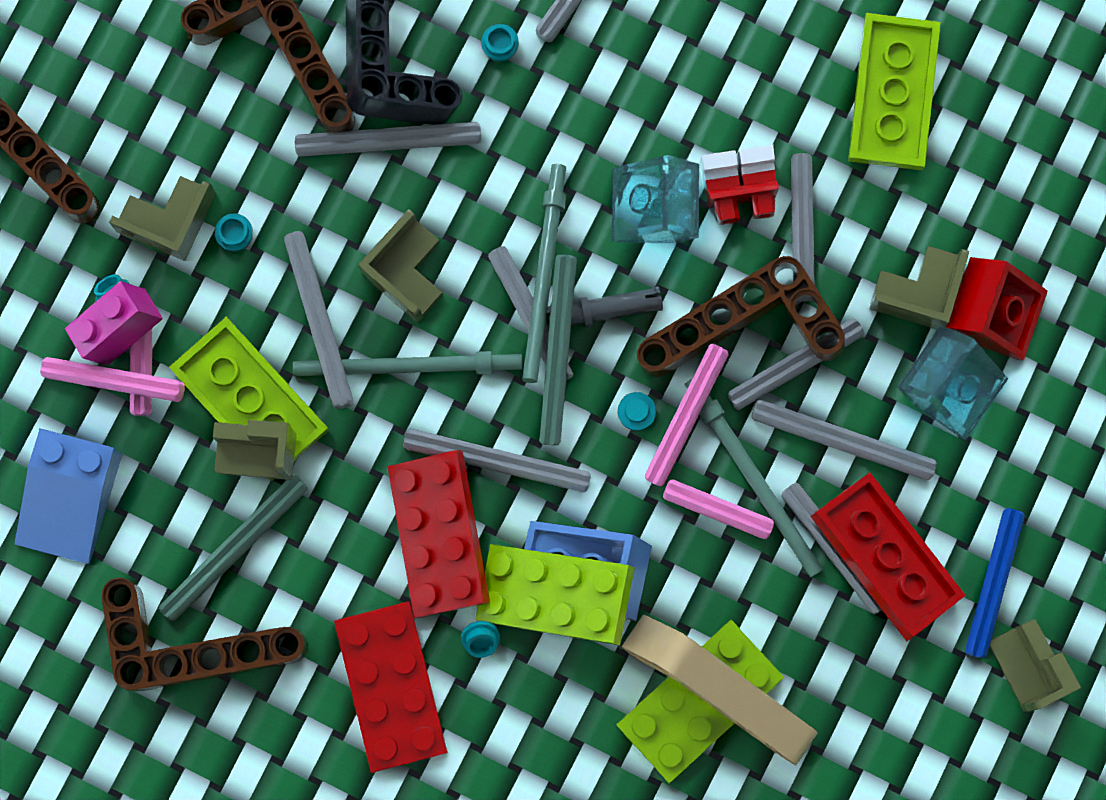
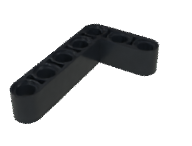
[346,0,463,125]

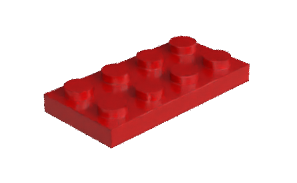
[387,450,490,618]
[810,472,966,642]
[334,601,448,773]

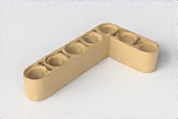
[621,615,818,766]

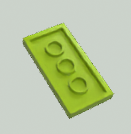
[848,13,941,171]
[169,317,329,481]
[475,544,635,646]
[616,620,784,783]

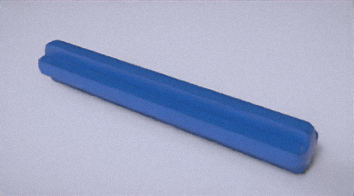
[965,508,1025,659]

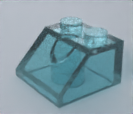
[612,155,699,243]
[897,325,1008,440]

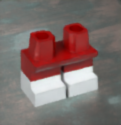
[700,145,779,225]

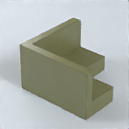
[109,176,216,261]
[358,209,443,323]
[869,246,970,331]
[213,420,296,480]
[989,619,1081,712]

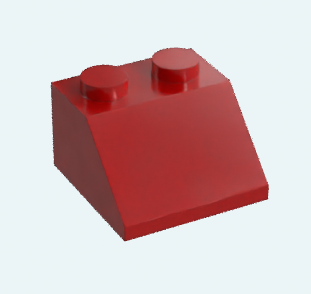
[946,257,1048,361]

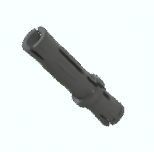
[547,286,663,328]

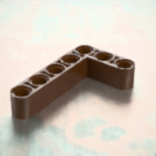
[181,0,355,132]
[0,98,100,223]
[637,256,845,377]
[102,578,308,691]

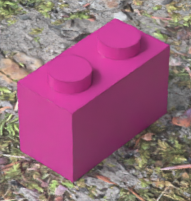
[65,281,163,365]

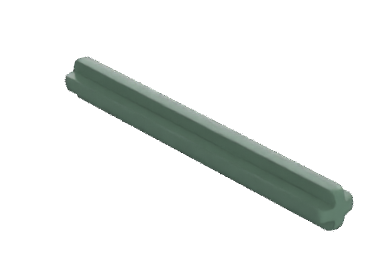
[539,255,577,446]
[159,474,308,622]

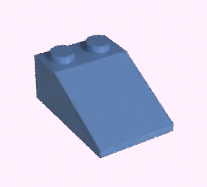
[15,428,122,565]
[524,521,652,621]

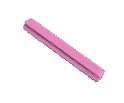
[645,344,729,486]
[40,357,185,402]

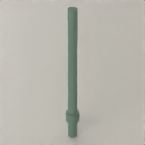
[522,164,566,383]
[293,351,523,376]
[684,378,823,578]

